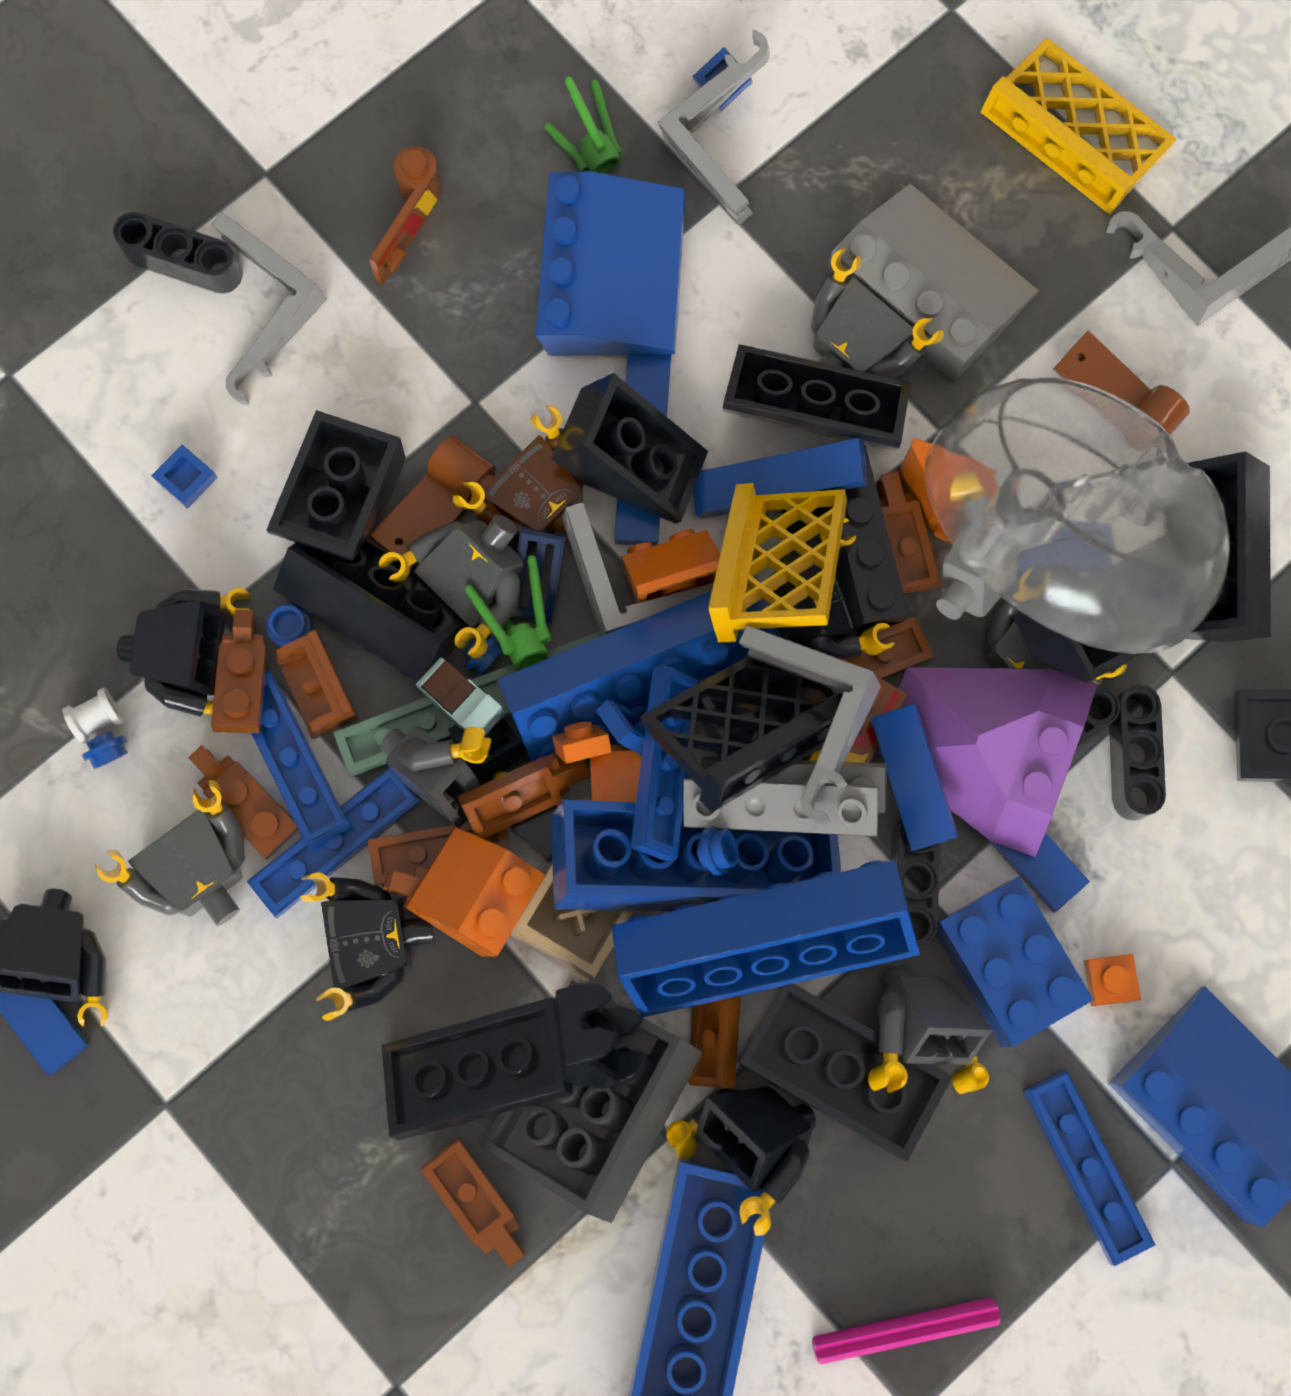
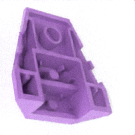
[876,667,1097,857]

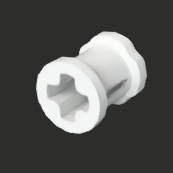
[62,687,124,744]

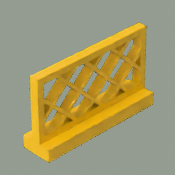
[981,38,1177,215]
[708,483,847,642]

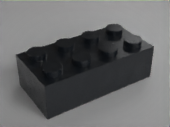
[737,984,953,1162]

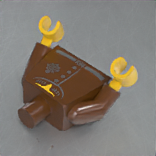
[453,405,584,543]

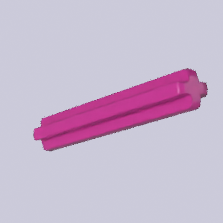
[812,1298,1000,1364]

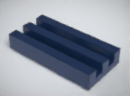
[513,526,567,623]

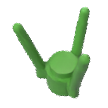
[544,76,623,174]
[465,555,552,671]

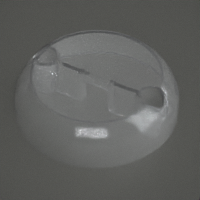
[925,377,1230,654]

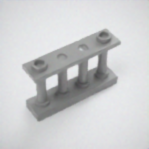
[684,756,887,836]

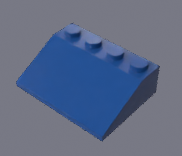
[536,171,686,356]
[1108,986,1291,1227]

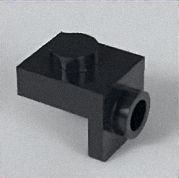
[448,718,527,782]

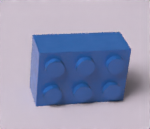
[936,876,1094,1047]

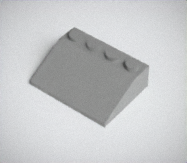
[826,184,1039,383]

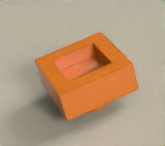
[552,721,612,764]
[1083,954,1141,1006]

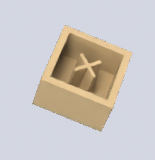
[510,862,634,982]

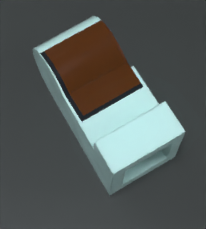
[415,657,505,737]

